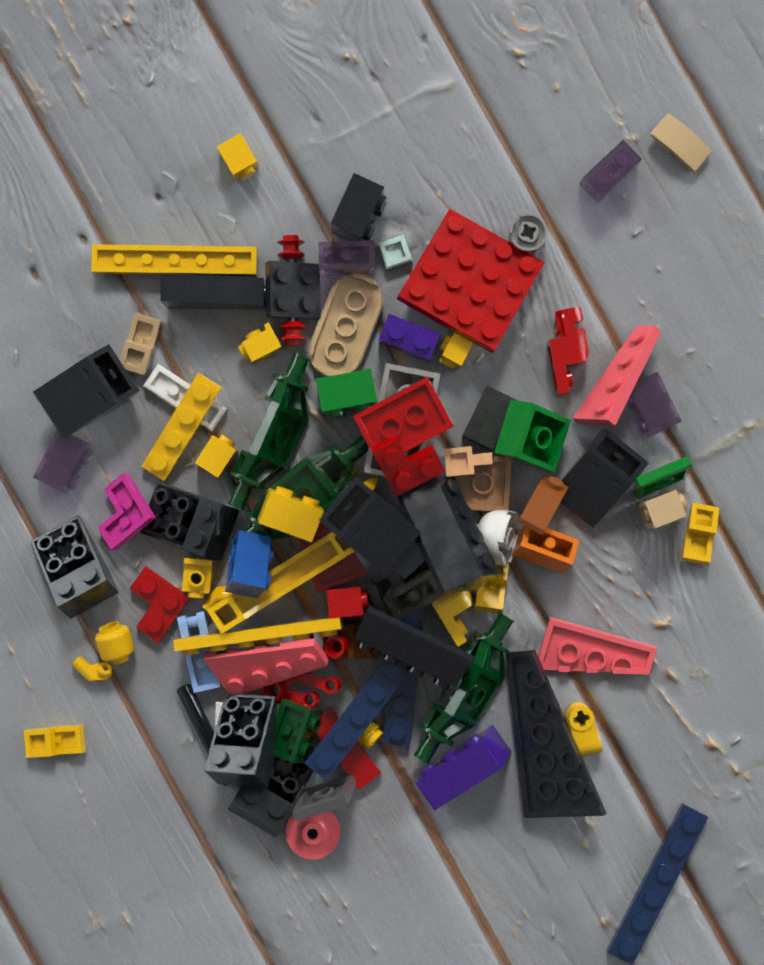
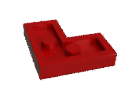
[371,435,446,497]
[129,566,191,643]

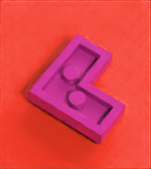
[98,473,156,550]

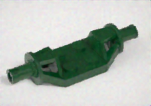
[227,352,310,511]
[232,435,369,543]
[414,612,514,764]

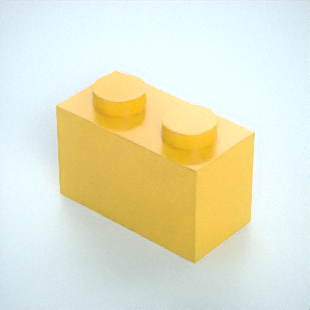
[257,486,324,542]

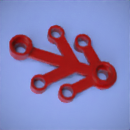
[261,633,349,708]

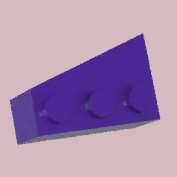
[415,724,512,811]

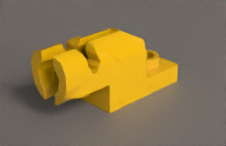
[425,566,472,647]

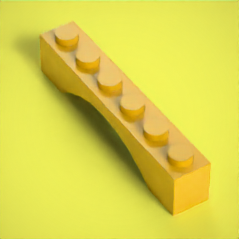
[207,532,355,634]

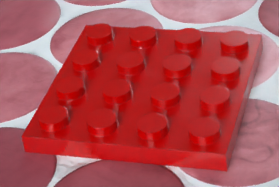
[397,209,545,354]

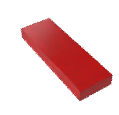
[316,706,381,790]

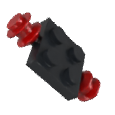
[265,235,321,347]

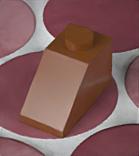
[518,474,569,535]

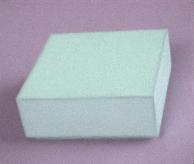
[378,235,413,270]

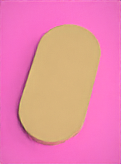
[309,273,383,377]

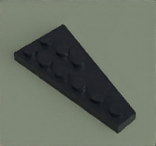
[506,649,607,818]

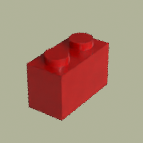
[326,585,369,619]

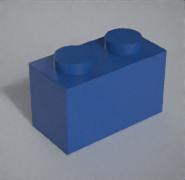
[225,530,274,599]

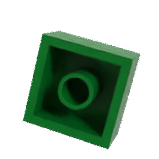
[316,368,377,420]
[494,400,571,473]

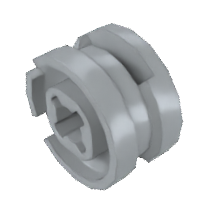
[508,213,548,254]

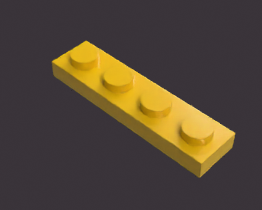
[141,373,223,481]

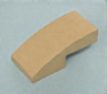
[650,113,712,172]
[120,312,163,375]

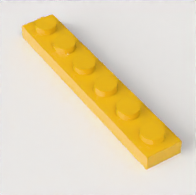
[91,244,258,276]
[173,617,344,655]

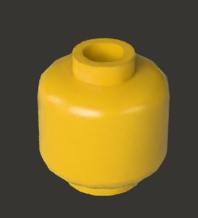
[95,621,135,665]

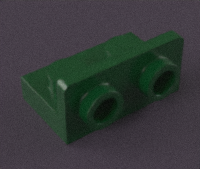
[274,699,322,763]

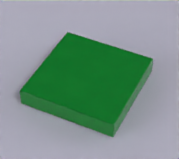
[632,456,692,499]

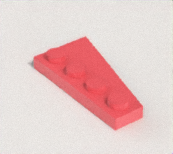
[572,325,661,426]
[538,617,657,675]
[203,638,329,694]

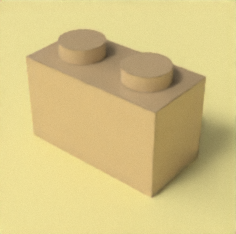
[636,490,688,529]

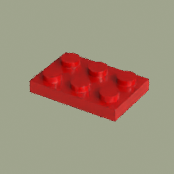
[353,376,454,465]

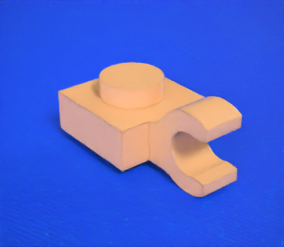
[444,446,493,477]

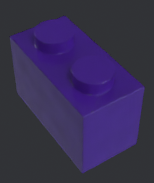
[379,314,440,363]

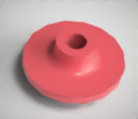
[286,811,341,860]

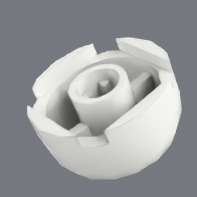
[477,510,520,566]

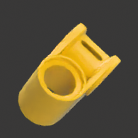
[566,702,602,757]

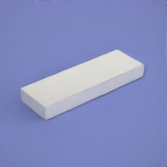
[143,364,227,432]

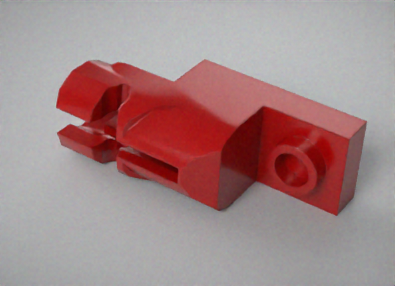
[547,307,589,396]

